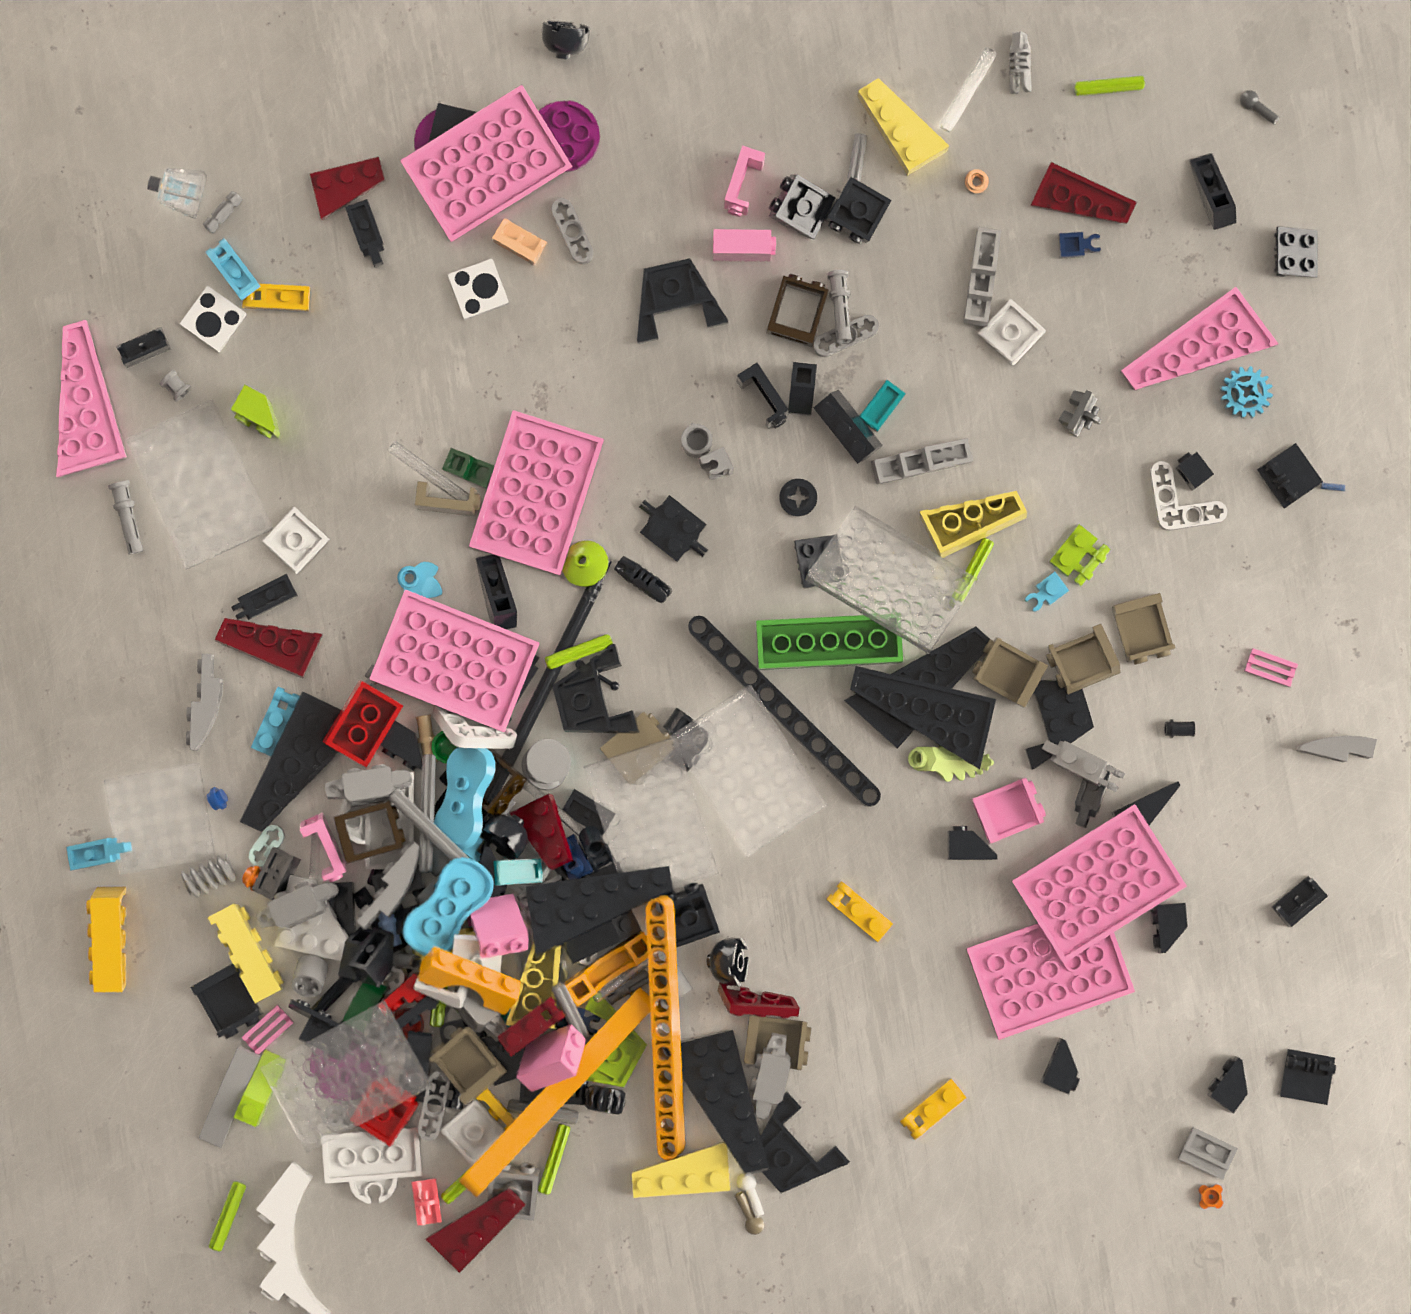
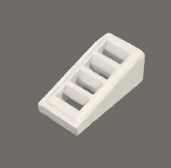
[414,976,468,1009]

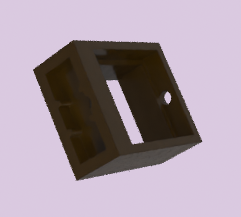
[766,274,829,347]
[482,748,528,815]
[333,801,406,864]

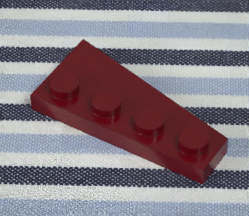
[1031,162,1137,224]
[215,618,323,679]
[425,1188,526,1273]

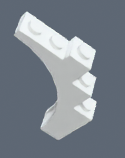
[256,1162,331,1314]

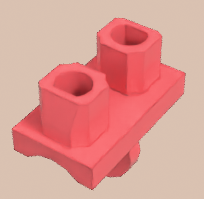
[412,1178,442,1226]

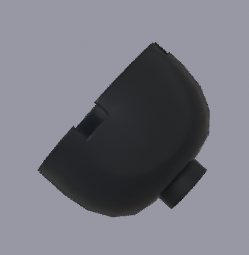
[542,21,590,59]
[480,814,528,860]
[707,938,749,986]

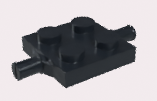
[639,495,709,562]

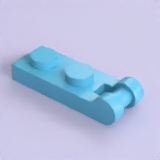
[205,238,261,301]
[251,686,300,756]

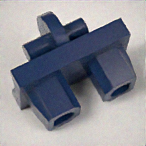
[563,834,593,880]

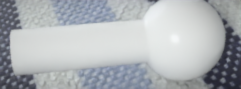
[737,1173,764,1218]

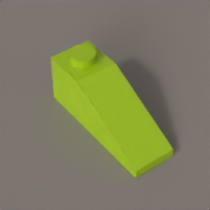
[233,1049,287,1127]

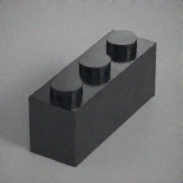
[813,390,883,464]

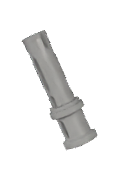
[827,270,852,344]
[108,480,144,555]

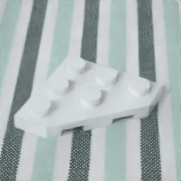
[275,875,349,961]

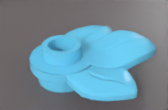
[397,562,442,598]

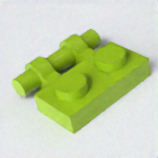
[1049,524,1111,586]

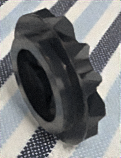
[779,478,817,517]

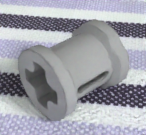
[159,370,191,402]

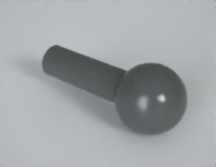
[1240,90,1280,124]

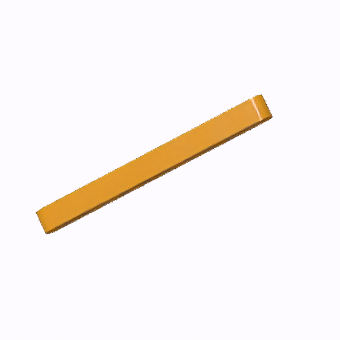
[646,895,685,1160]
[459,987,650,1198]

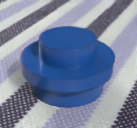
[206,787,228,810]

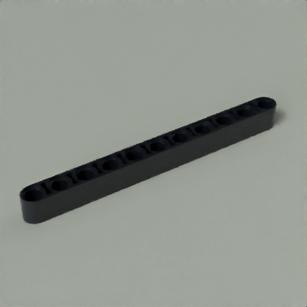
[688,615,881,807]

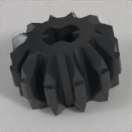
[585,1085,626,1115]

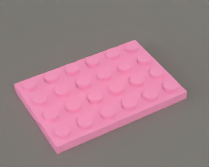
[400,84,572,242]
[469,410,604,576]
[370,589,539,732]
[1012,804,1187,963]
[966,923,1135,1040]

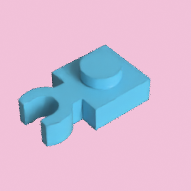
[1025,572,1069,612]

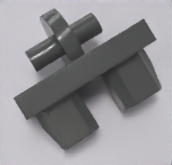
[1059,390,1102,437]

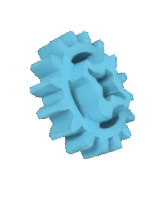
[1220,366,1273,419]

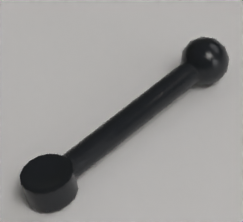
[575,660,620,691]

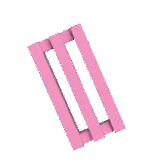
[1244,648,1298,687]
[241,1005,294,1055]

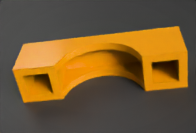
[562,931,648,1007]
[418,946,521,1015]

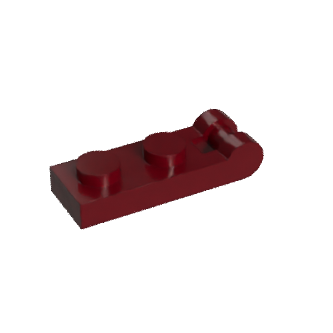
[497,996,566,1056]

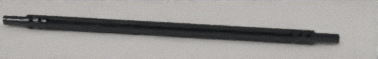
[483,560,612,825]

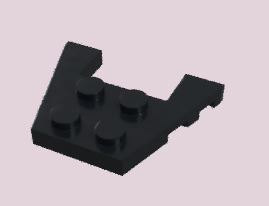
[637,258,728,344]
[552,644,640,734]
[1010,680,1094,770]
[760,1091,850,1193]

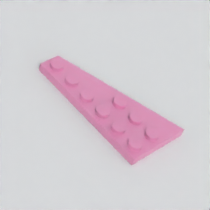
[1120,287,1278,391]
[56,320,127,478]

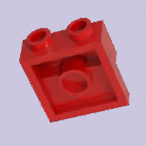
[379,972,428,1013]
[350,1077,419,1147]

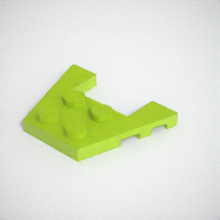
[585,992,647,1088]

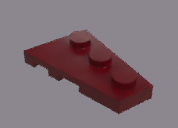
[310,157,385,221]
[509,793,573,870]
[717,982,800,1018]

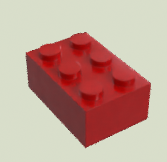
[323,680,404,768]

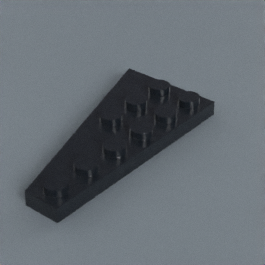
[844,626,990,749]
[850,666,996,770]
[240,691,341,832]
[526,866,673,958]
[663,1030,769,1176]

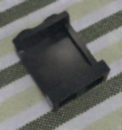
[736,362,789,429]
[190,963,263,1039]

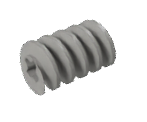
[181,854,236,897]

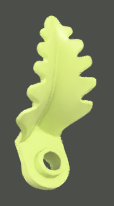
[908,746,994,782]

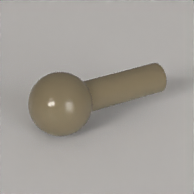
[735,1191,764,1235]

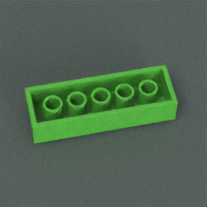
[756,613,903,670]

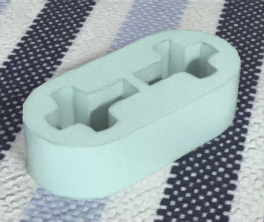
[249,825,285,867]

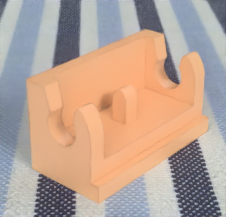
[492,219,547,265]

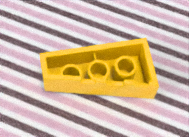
[86,886,126,992]

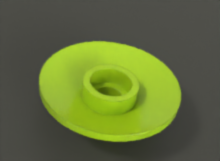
[562,541,608,587]

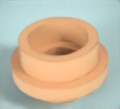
[965,169,989,194]

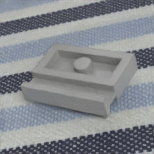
[1178,1127,1238,1180]

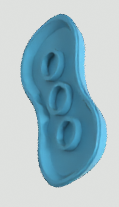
[434,747,495,850]
[403,857,494,956]

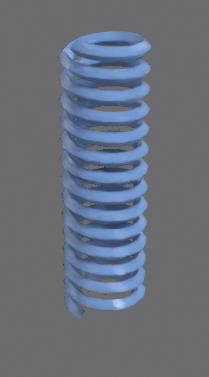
[1321,482,1345,491]

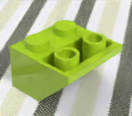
[231,384,280,439]

